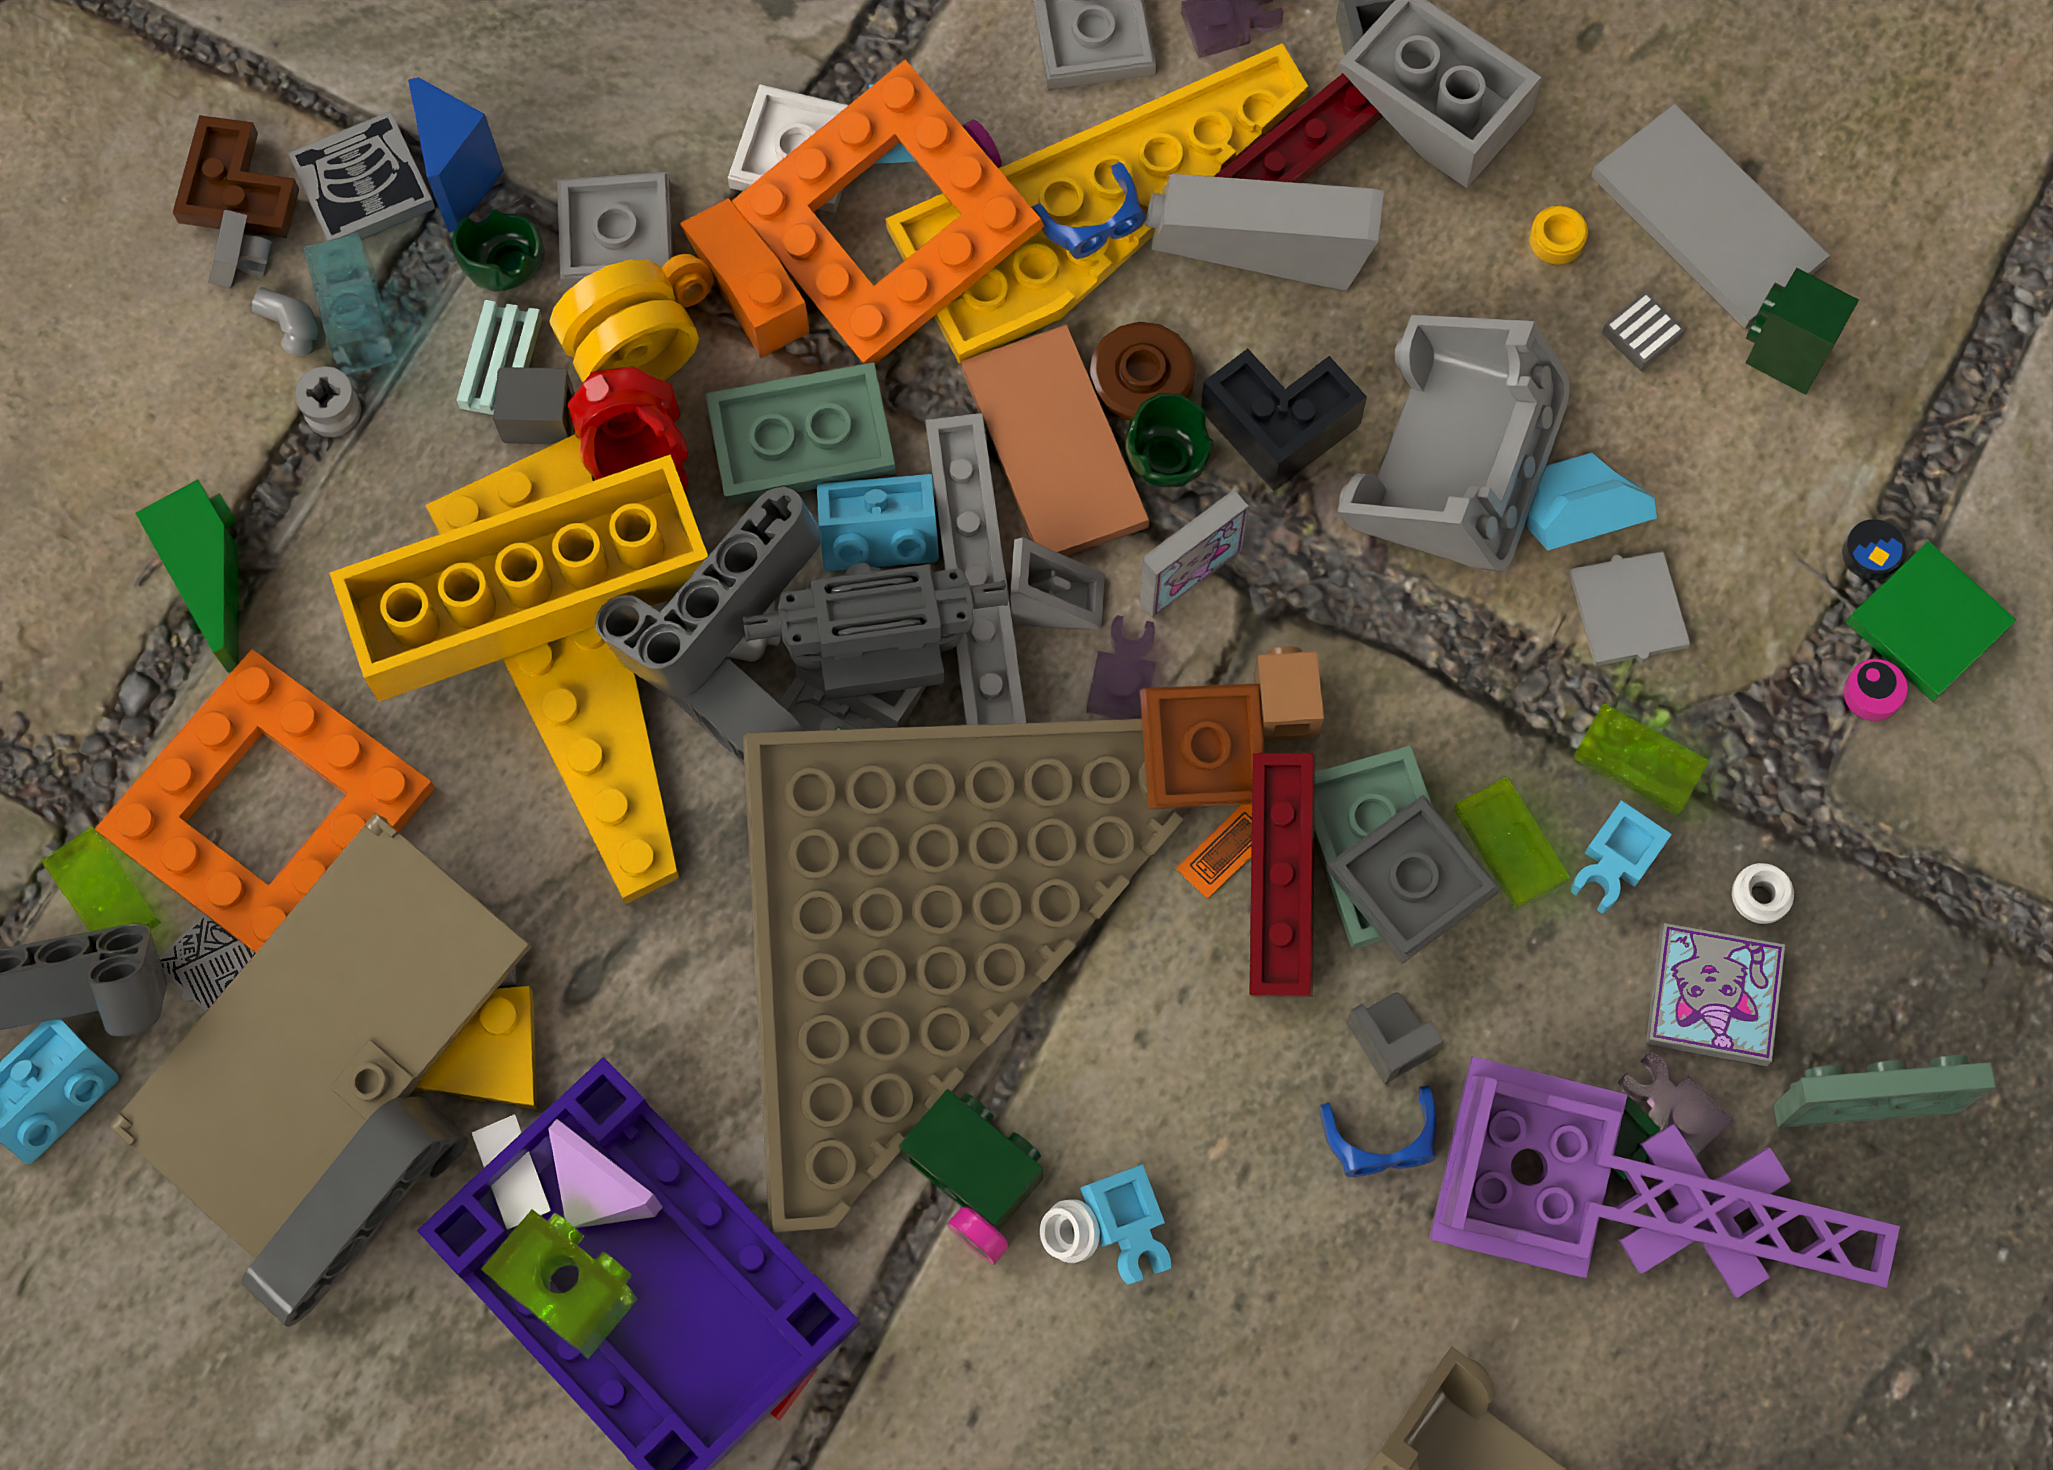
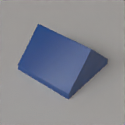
[408,77,504,232]

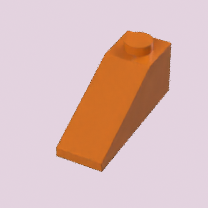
[680,198,810,358]

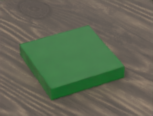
[1846,541,2016,702]

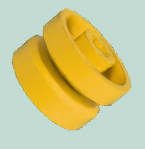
[549,259,699,383]

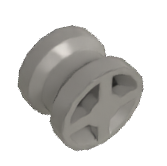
[295,366,362,437]

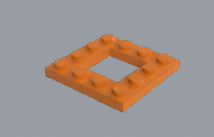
[732,59,1045,364]
[95,649,436,953]

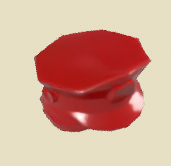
[568,366,689,491]

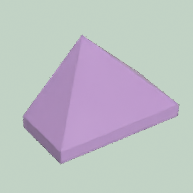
[548,1119,663,1229]

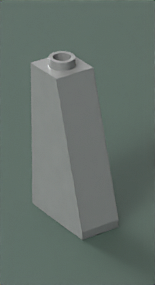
[1146,174,1384,291]

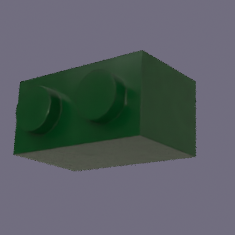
[1745,267,1859,395]
[899,1089,1043,1231]

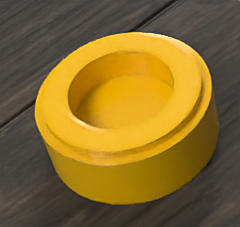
[1529,206,1588,265]

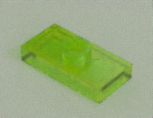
[1573,703,1710,816]
[1453,776,1570,910]
[41,826,161,932]

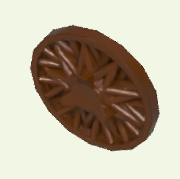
[1090,322,1196,421]

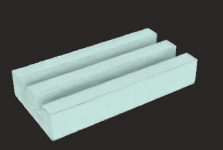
[456,300,542,415]

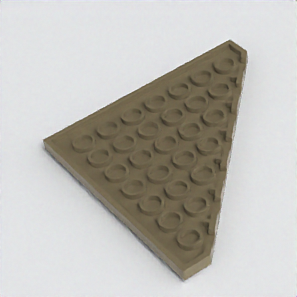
[743,719,1191,1233]

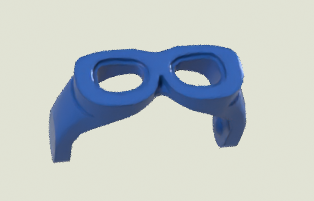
[1031,162,1145,259]
[1320,1085,1437,1177]

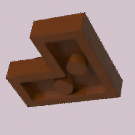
[172,115,299,238]

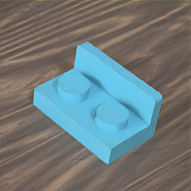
[817,474,939,571]
[0,1018,119,1164]

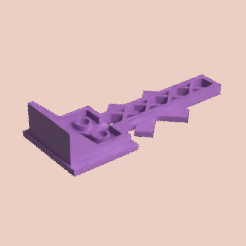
[1429,1056,1900,1298]

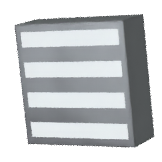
[1602,291,1685,371]

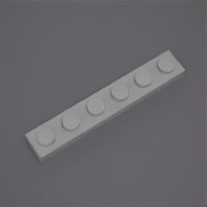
[925,413,1026,725]

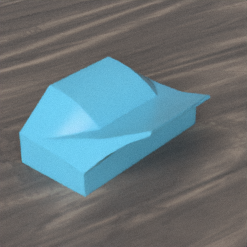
[1526,452,1657,551]

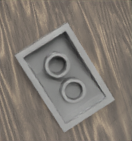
[1338,0,1542,188]

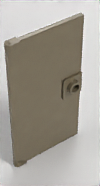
[109,813,532,1259]

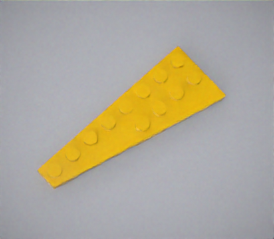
[425,434,680,904]

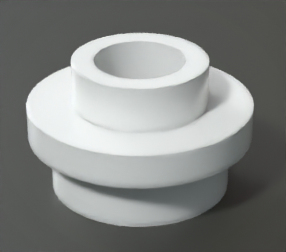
[1732,863,1794,924]
[1040,1199,1100,1263]

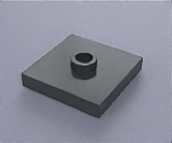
[1326,794,1500,964]

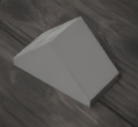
[1010,537,1105,630]

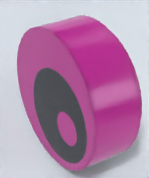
[1843,659,1908,721]
[947,1206,1009,1265]

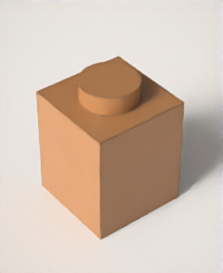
[1254,646,1324,741]

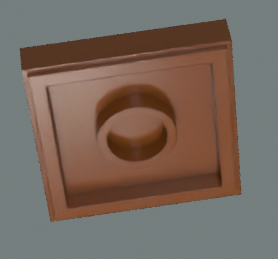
[1140,683,1265,810]

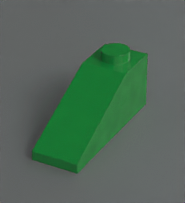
[135,479,239,673]

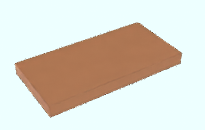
[960,324,1149,556]

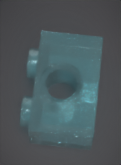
[303,232,398,375]

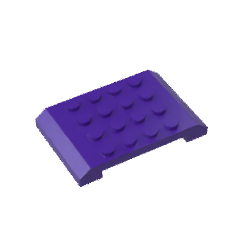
[417,1057,861,1470]

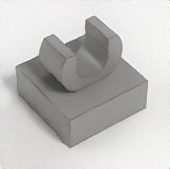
[208,210,271,288]

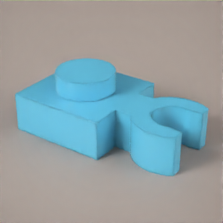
[1570,800,1672,914]
[1080,1164,1171,1285]

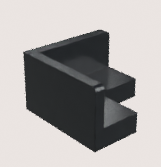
[1201,348,1367,491]

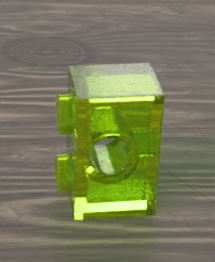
[481,1209,637,1359]

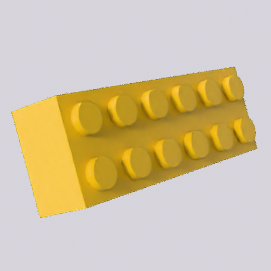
[329,454,708,702]

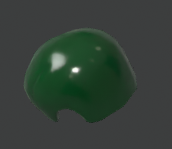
[451,209,545,292]
[1125,393,1213,487]

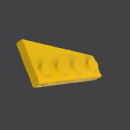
[413,986,538,1110]

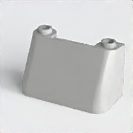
[1337,315,1570,571]

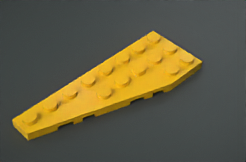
[886,43,1308,365]

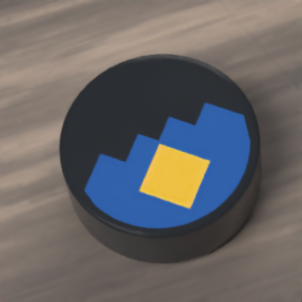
[1842,519,1906,581]

